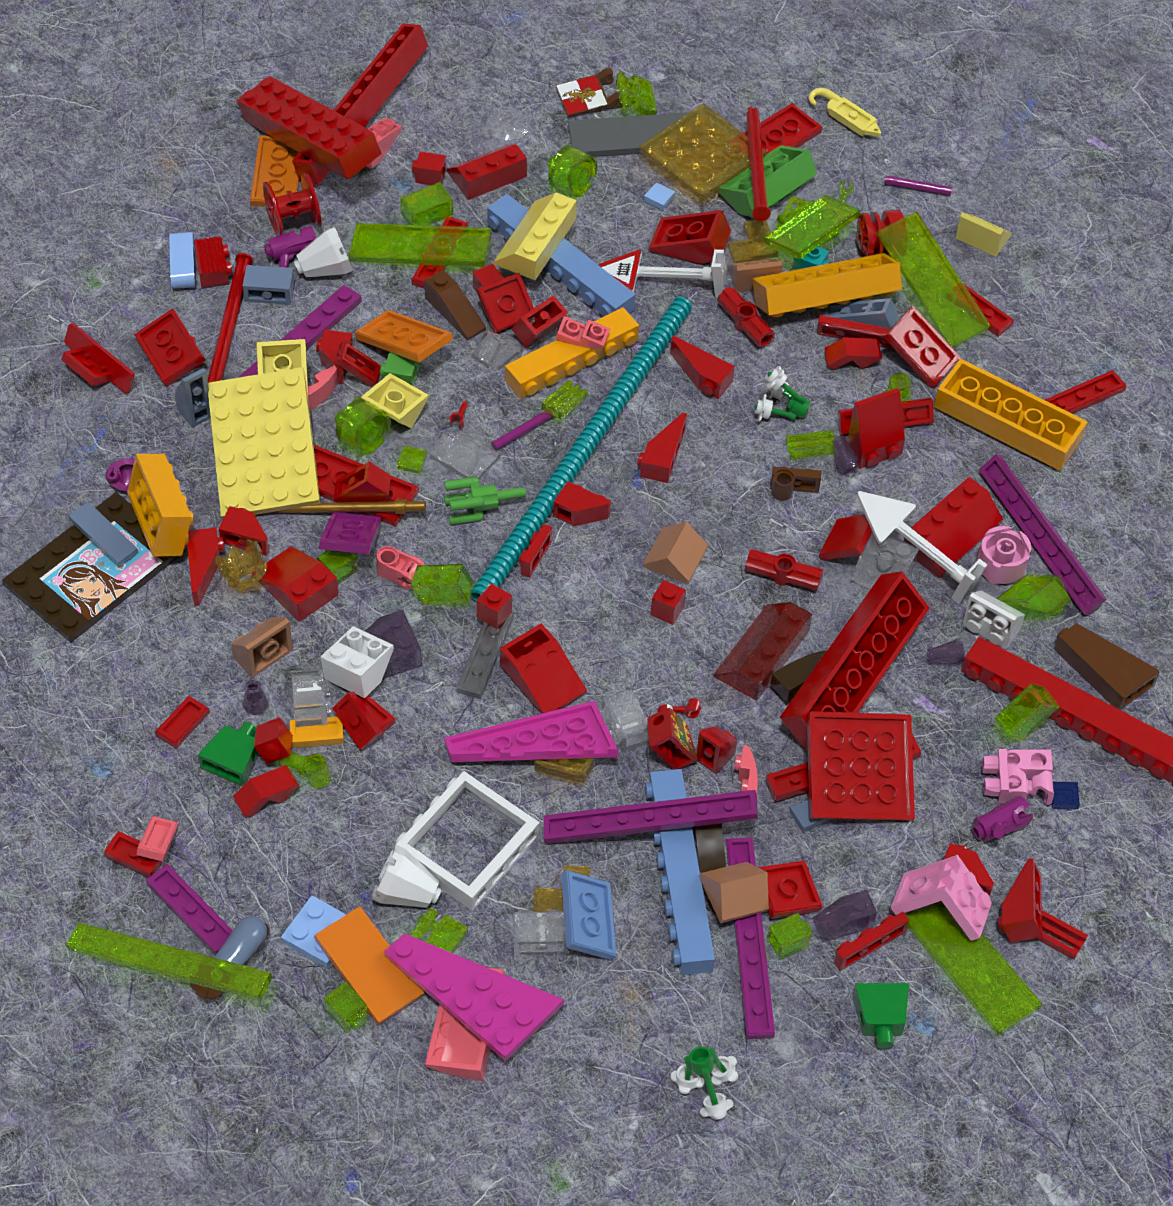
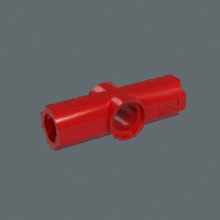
[717,286,775,348]
[745,549,823,591]

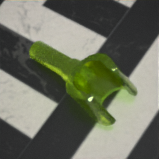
[837,180,854,209]

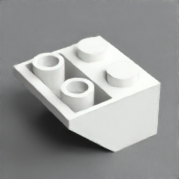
[962,590,1025,649]
[321,626,394,698]

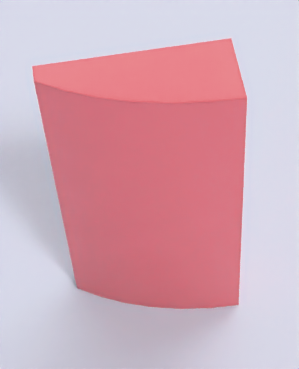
[425,968,505,1081]

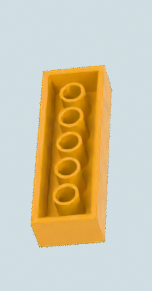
[752,253,902,317]
[934,358,1088,471]

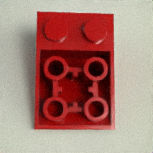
[500,623,587,713]

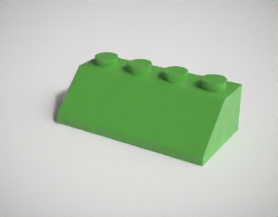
[717,145,817,218]

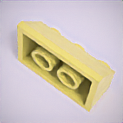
[257,339,309,404]

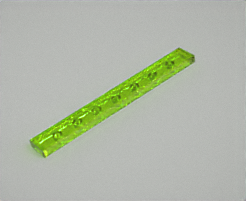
[66,922,273,1001]

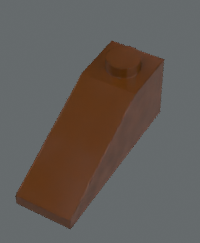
[425,270,486,341]

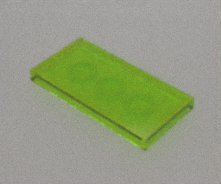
[765,195,860,259]

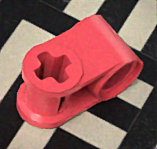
[376,546,426,589]

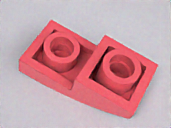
[555,316,610,349]
[308,365,338,410]
[734,745,758,794]

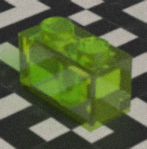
[400,182,453,231]
[411,563,474,604]
[994,684,1060,741]

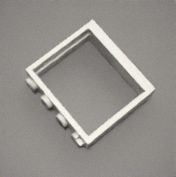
[395,771,540,911]

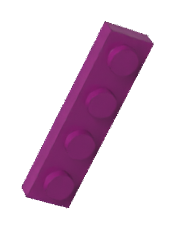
[146,864,233,955]

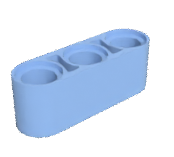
[169,232,196,289]

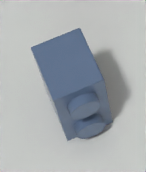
[243,265,295,305]

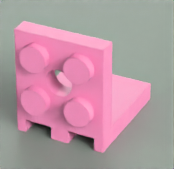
[890,855,992,941]

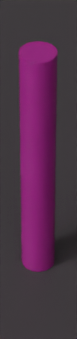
[884,175,952,196]
[491,408,555,450]

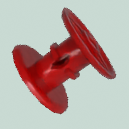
[263,172,322,236]

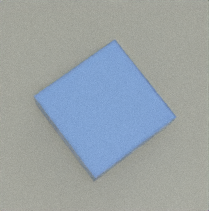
[644,182,675,210]

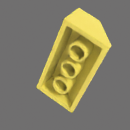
[494,193,577,280]

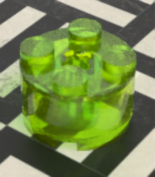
[547,144,598,198]
[334,397,391,455]

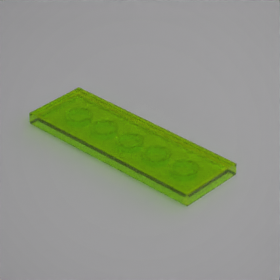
[877,211,990,348]
[348,223,492,267]
[905,901,1042,1036]

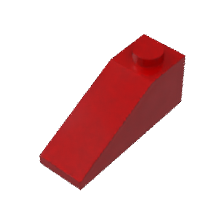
[670,336,735,399]
[637,413,687,483]
[187,527,224,606]
[998,858,1042,943]

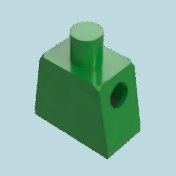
[198,722,259,787]
[853,983,909,1049]

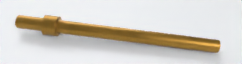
[278,499,426,514]

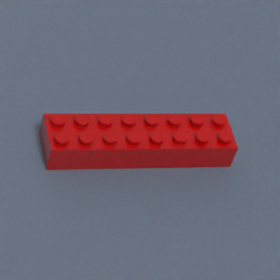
[236,76,382,180]
[780,571,930,753]

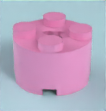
[977,526,1031,585]

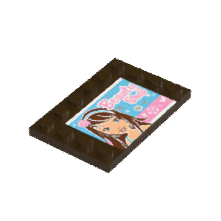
[2,492,185,643]

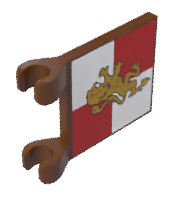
[555,68,624,118]

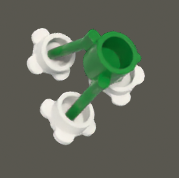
[754,366,811,422]
[671,1046,738,1119]

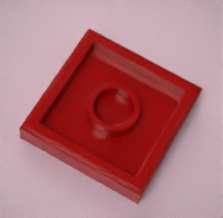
[476,273,534,333]
[819,514,873,561]
[758,860,823,919]

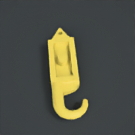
[808,88,881,137]

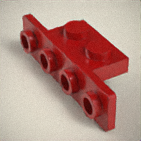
[61,323,135,393]

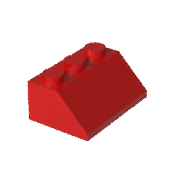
[446,144,527,200]

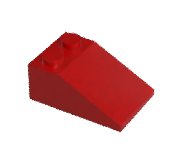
[648,210,732,263]
[846,388,905,469]
[252,546,339,622]

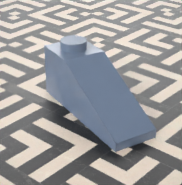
[823,298,899,328]
[175,368,211,428]

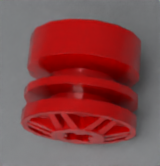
[857,209,907,258]

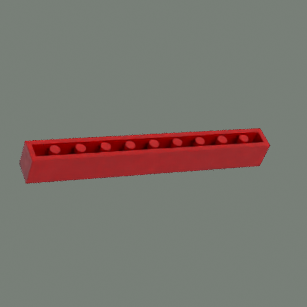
[292,23,428,185]
[961,636,1173,783]

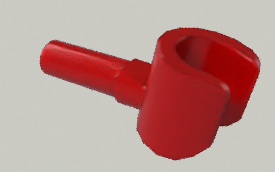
[449,401,468,429]
[672,698,701,719]

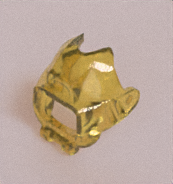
[215,539,267,592]

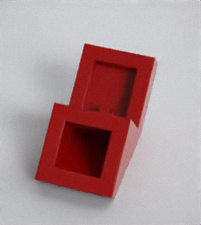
[824,338,882,370]
[233,765,299,818]

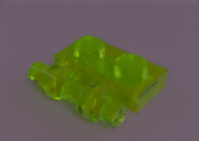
[616,72,658,115]
[407,908,468,953]

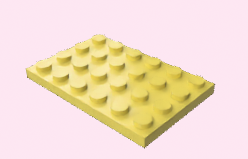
[208,367,321,519]

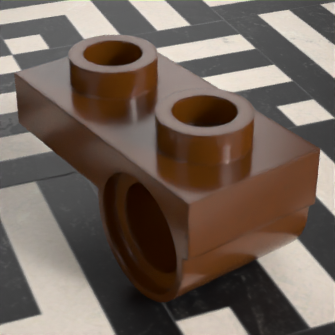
[770,467,822,501]

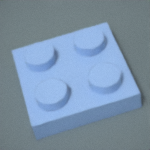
[281,896,346,968]

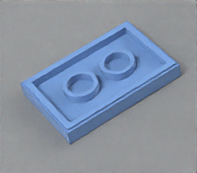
[561,870,617,960]

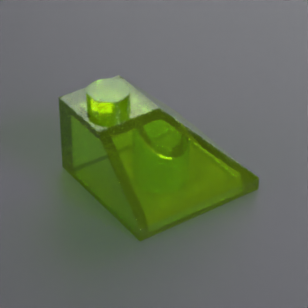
[996,574,1071,616]

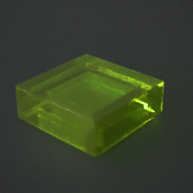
[397,446,427,474]

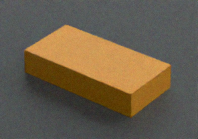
[289,716,344,748]

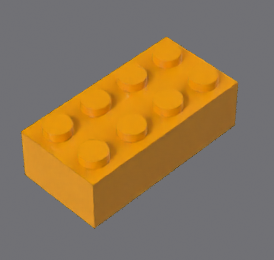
[127,454,193,556]

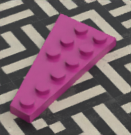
[444,701,618,762]
[384,933,564,1061]

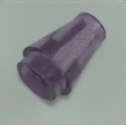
[832,436,859,474]
[927,639,965,665]
[242,680,268,715]

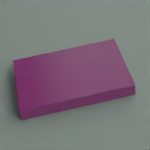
[319,512,381,554]

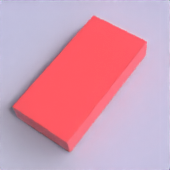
[136,816,178,862]

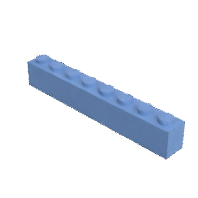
[487,194,636,317]
[645,769,715,975]

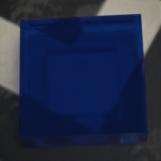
[1051,781,1080,810]

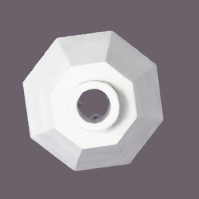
[294,226,353,277]
[371,845,441,908]

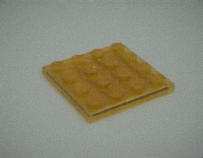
[640,103,766,201]

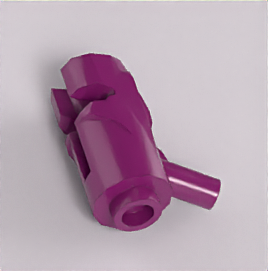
[264,226,316,268]
[972,796,1033,842]

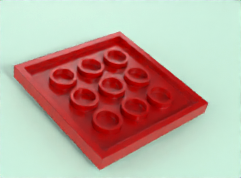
[807,711,915,821]

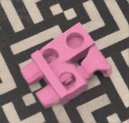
[982,749,1054,805]

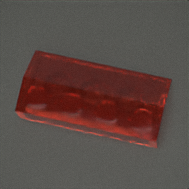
[713,602,812,701]

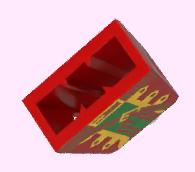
[647,704,698,770]

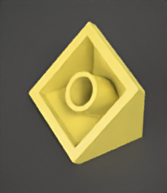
[955,212,1012,257]
[361,373,429,428]

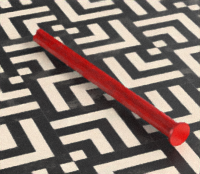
[746,106,771,222]
[207,253,254,383]

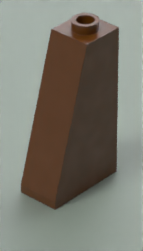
[1054,623,1160,710]

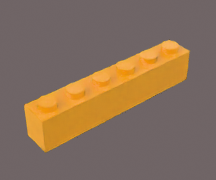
[505,307,639,399]

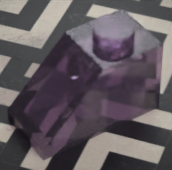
[813,890,877,943]

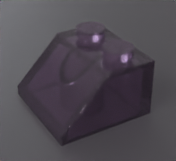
[365,610,422,680]

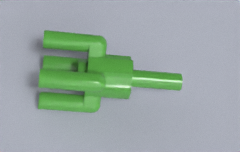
[444,477,526,525]

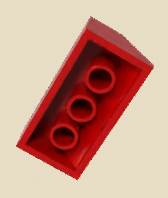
[902,477,1003,578]

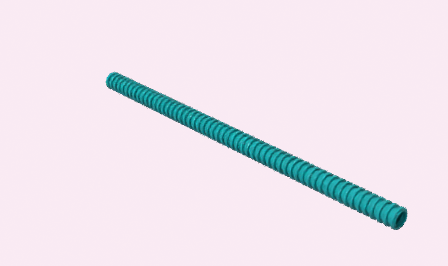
[470,296,693,601]

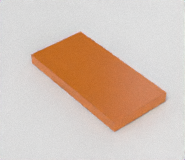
[250,135,299,207]
[354,310,453,363]
[314,906,425,1026]

